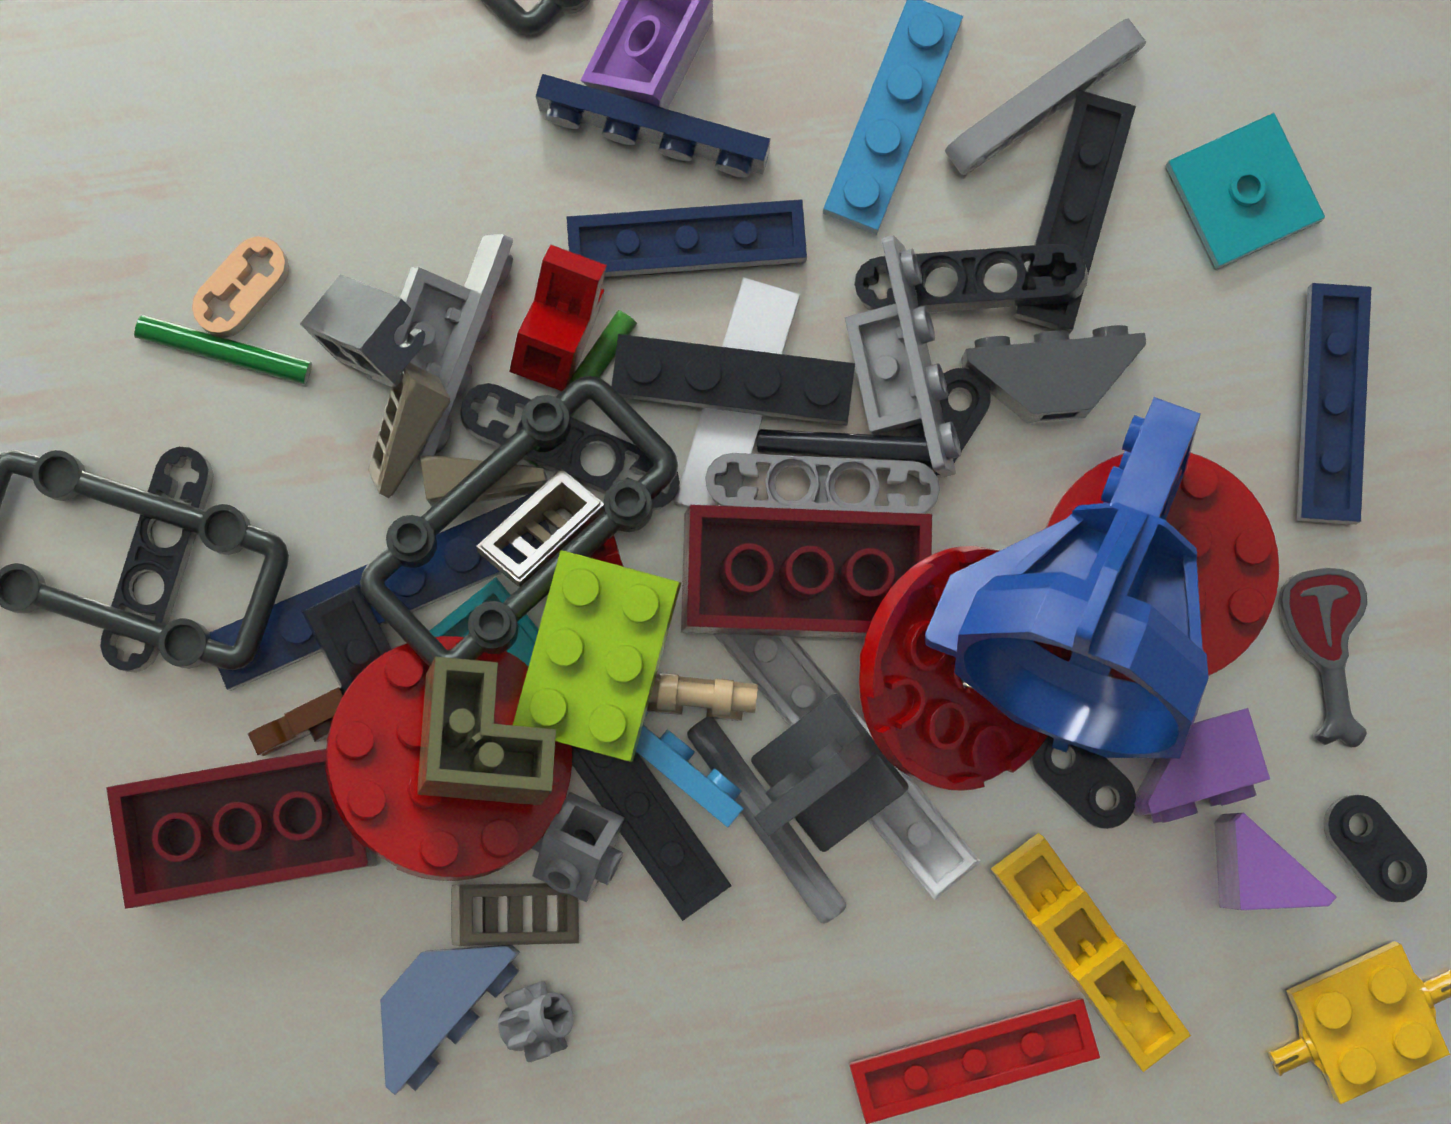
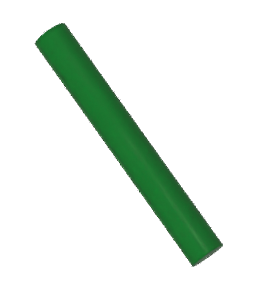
[134,315,312,385]

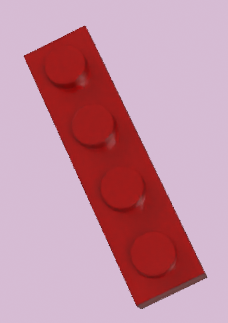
[849,998,1100,1124]

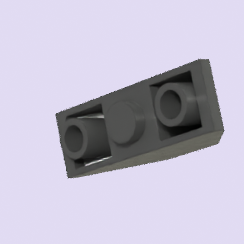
[961,325,1146,423]

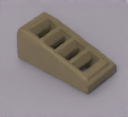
[368,363,451,498]
[420,455,548,506]
[476,469,604,588]
[451,883,579,946]

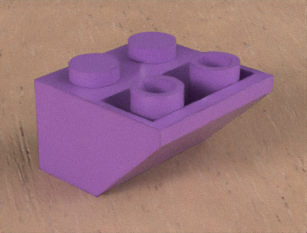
[1133,708,1270,823]

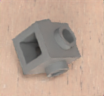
[532,792,624,902]

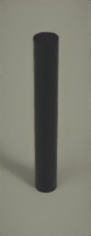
[757,429,931,462]

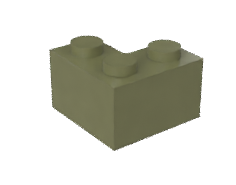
[417,656,556,805]

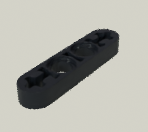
[854,244,1088,312]
[460,383,680,510]
[100,446,213,672]

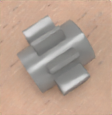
[498,981,573,1062]

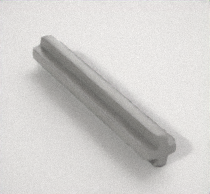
[687,717,846,924]

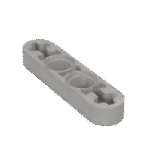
[945,18,1146,175]
[705,453,940,514]

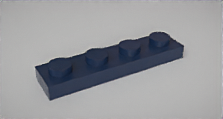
[536,74,770,177]
[566,199,807,277]
[1297,283,1372,525]

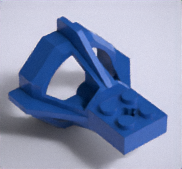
[925,397,1209,759]

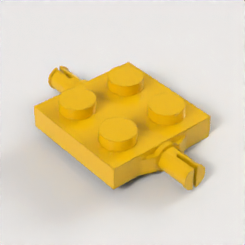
[1268,941,1451,1104]

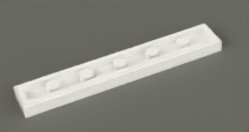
[713,634,981,900]

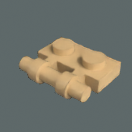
[647,673,758,721]

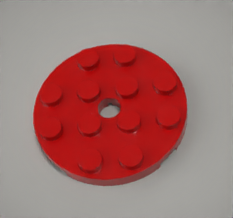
[1045,453,1279,683]
[859,546,1071,791]
[326,636,572,881]

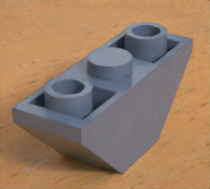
[380,945,520,1095]

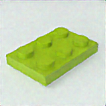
[513,550,681,762]

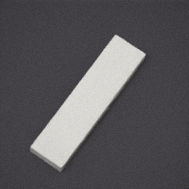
[674,277,800,508]

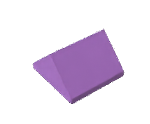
[580,0,713,109]
[1214,813,1337,910]

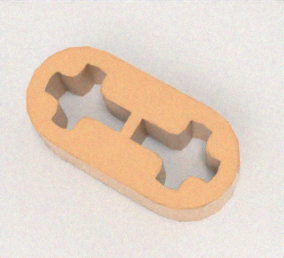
[192,236,289,338]

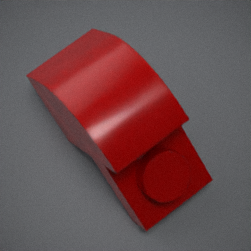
[509,244,607,391]

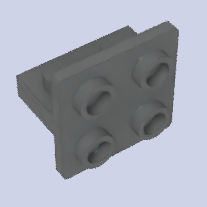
[751,694,909,852]

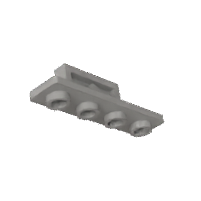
[370,234,513,460]
[845,235,961,477]

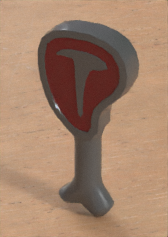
[1278,568,1367,747]

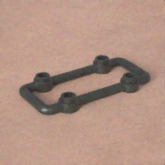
[360,376,678,667]
[0,450,289,670]

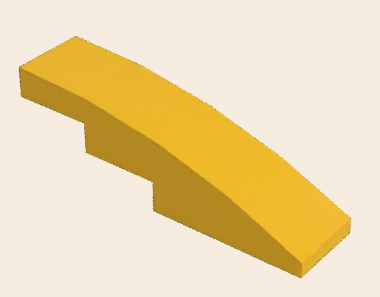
[991,833,1191,1072]

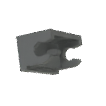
[300,274,426,387]

